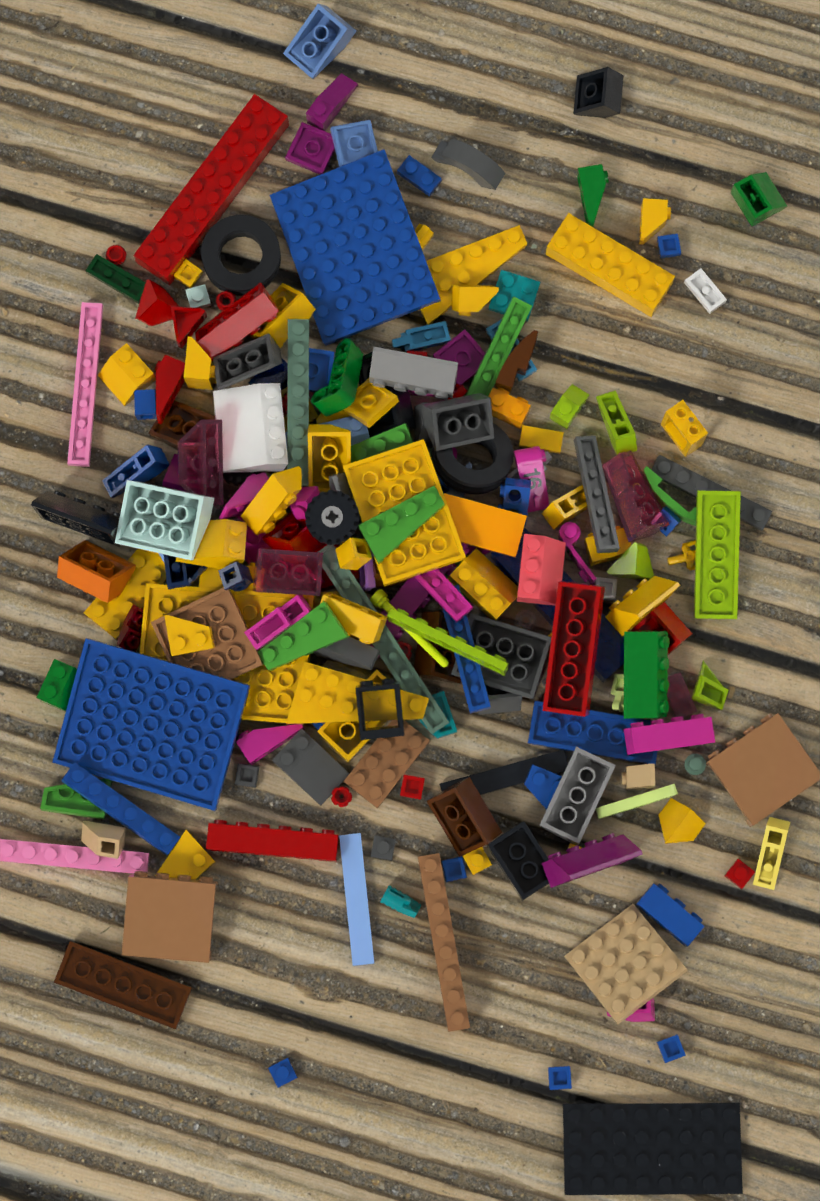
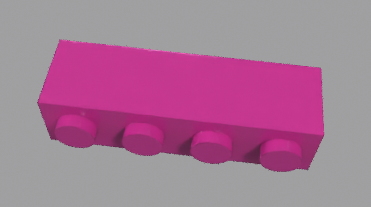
[624,714,715,755]

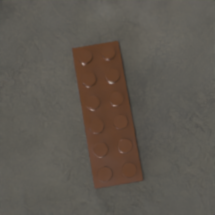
[54,941,192,1029]

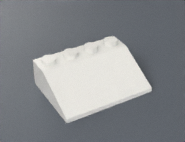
[213,383,288,473]

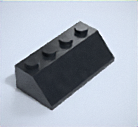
[359,346,416,438]

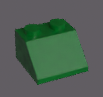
[36,659,77,712]

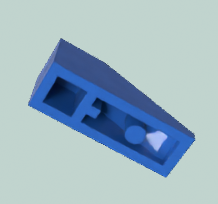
[102,445,170,498]

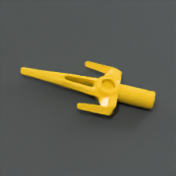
[667,540,696,571]

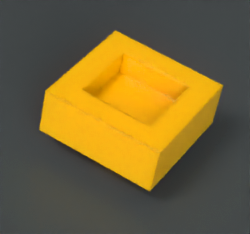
[174,259,203,288]
[463,847,492,875]

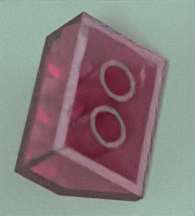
[253,548,323,596]

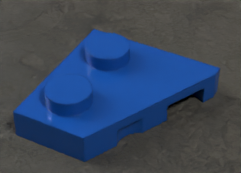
[524,764,562,810]

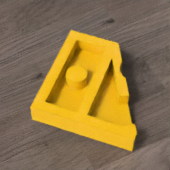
[164,615,215,656]

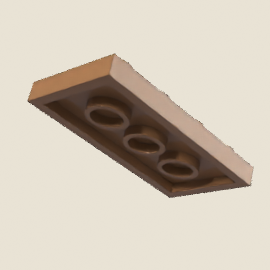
[343,720,430,809]

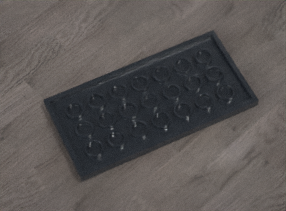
[563,1103,743,1195]

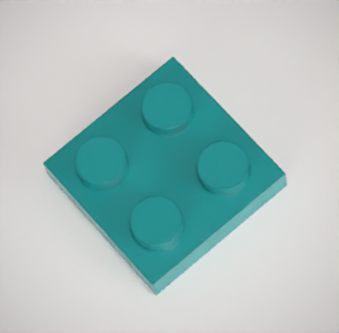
[488,270,541,322]

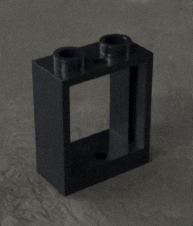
[355,678,405,740]

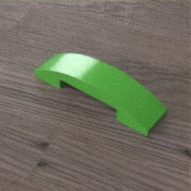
[642,466,696,526]

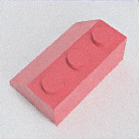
[517,534,566,606]

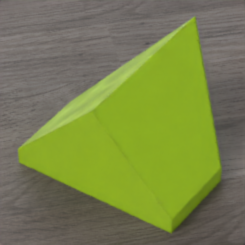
[606,542,654,580]
[690,660,729,710]

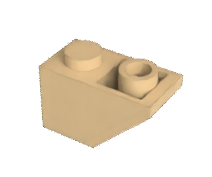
[81,821,126,859]

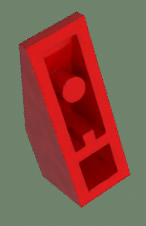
[155,355,185,425]

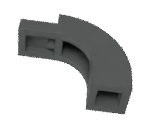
[431,139,505,190]

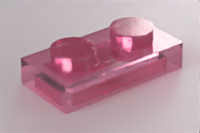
[667,672,697,717]

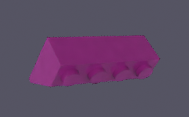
[542,833,643,888]

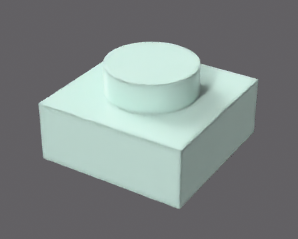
[185,284,211,308]

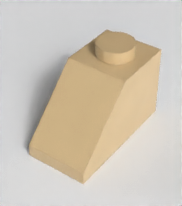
[621,764,655,790]

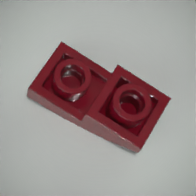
[117,604,144,652]

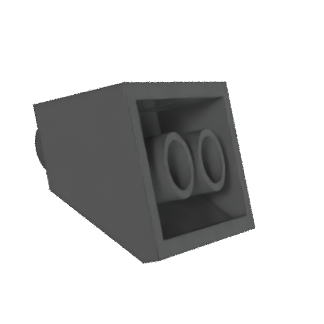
[213,333,283,390]
[422,393,494,451]

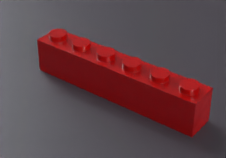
[206,820,339,862]

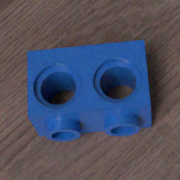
[498,477,531,527]

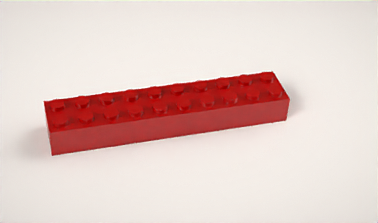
[133,94,289,286]

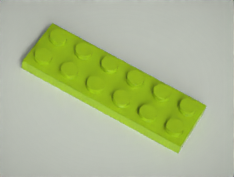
[694,490,741,619]

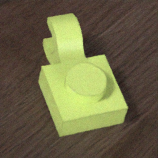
[611,674,624,713]

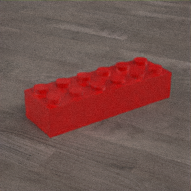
[542,581,605,717]

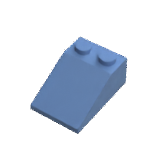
[283,4,356,79]

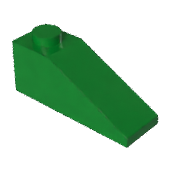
[577,164,609,227]

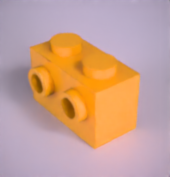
[488,387,531,430]

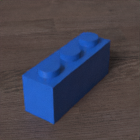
[636,883,705,947]

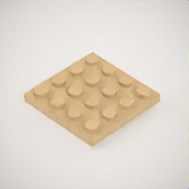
[564,904,687,1025]

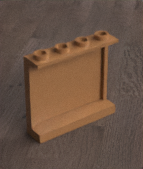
[706,713,820,827]
[122,871,218,963]

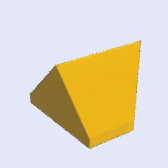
[658,798,706,844]

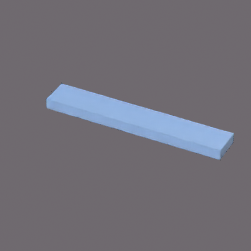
[339,833,375,966]

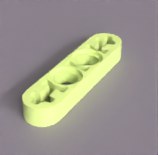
[595,784,678,819]

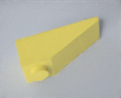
[753,817,791,890]

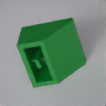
[731,172,787,227]

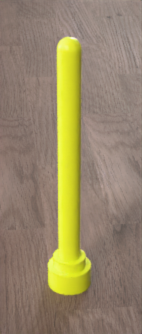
[370,589,449,667]

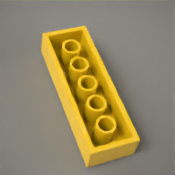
[546,213,675,317]

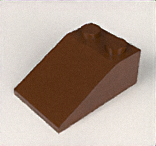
[149,400,218,463]

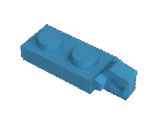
[392,321,451,352]

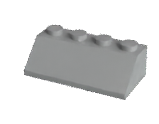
[369,347,458,400]
[540,747,616,845]

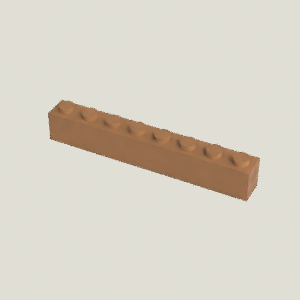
[418,853,470,1032]

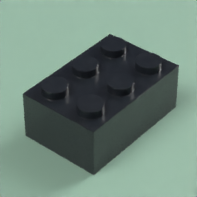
[487,821,549,901]

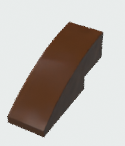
[495,330,538,392]

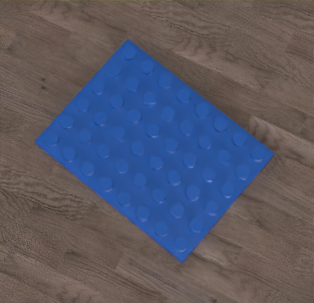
[270,150,441,346]
[52,638,250,811]

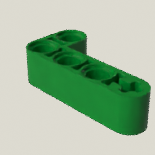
[311,338,363,417]

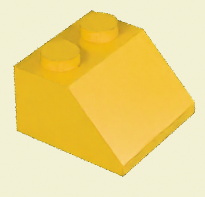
[184,337,217,390]
[98,343,156,406]

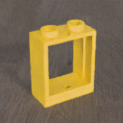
[661,400,708,457]

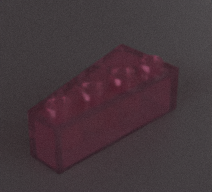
[602,451,670,542]

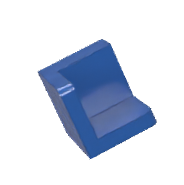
[134,389,157,420]

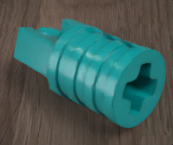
[380,885,421,918]

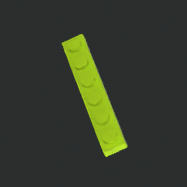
[387,608,508,676]

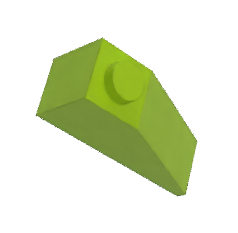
[596,390,637,457]

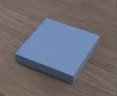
[330,120,378,167]

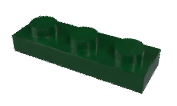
[86,254,146,304]

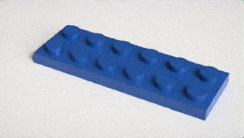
[528,701,658,765]

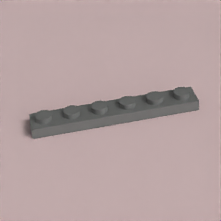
[574,436,620,553]
[651,455,772,531]

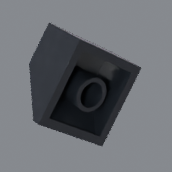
[573,67,624,118]

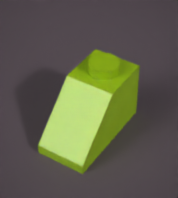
[549,384,590,429]

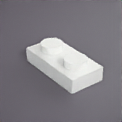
[684,268,727,314]

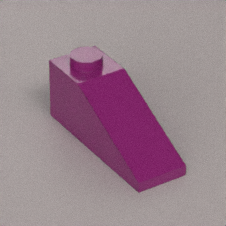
[306,73,358,131]

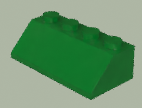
[624,630,670,719]

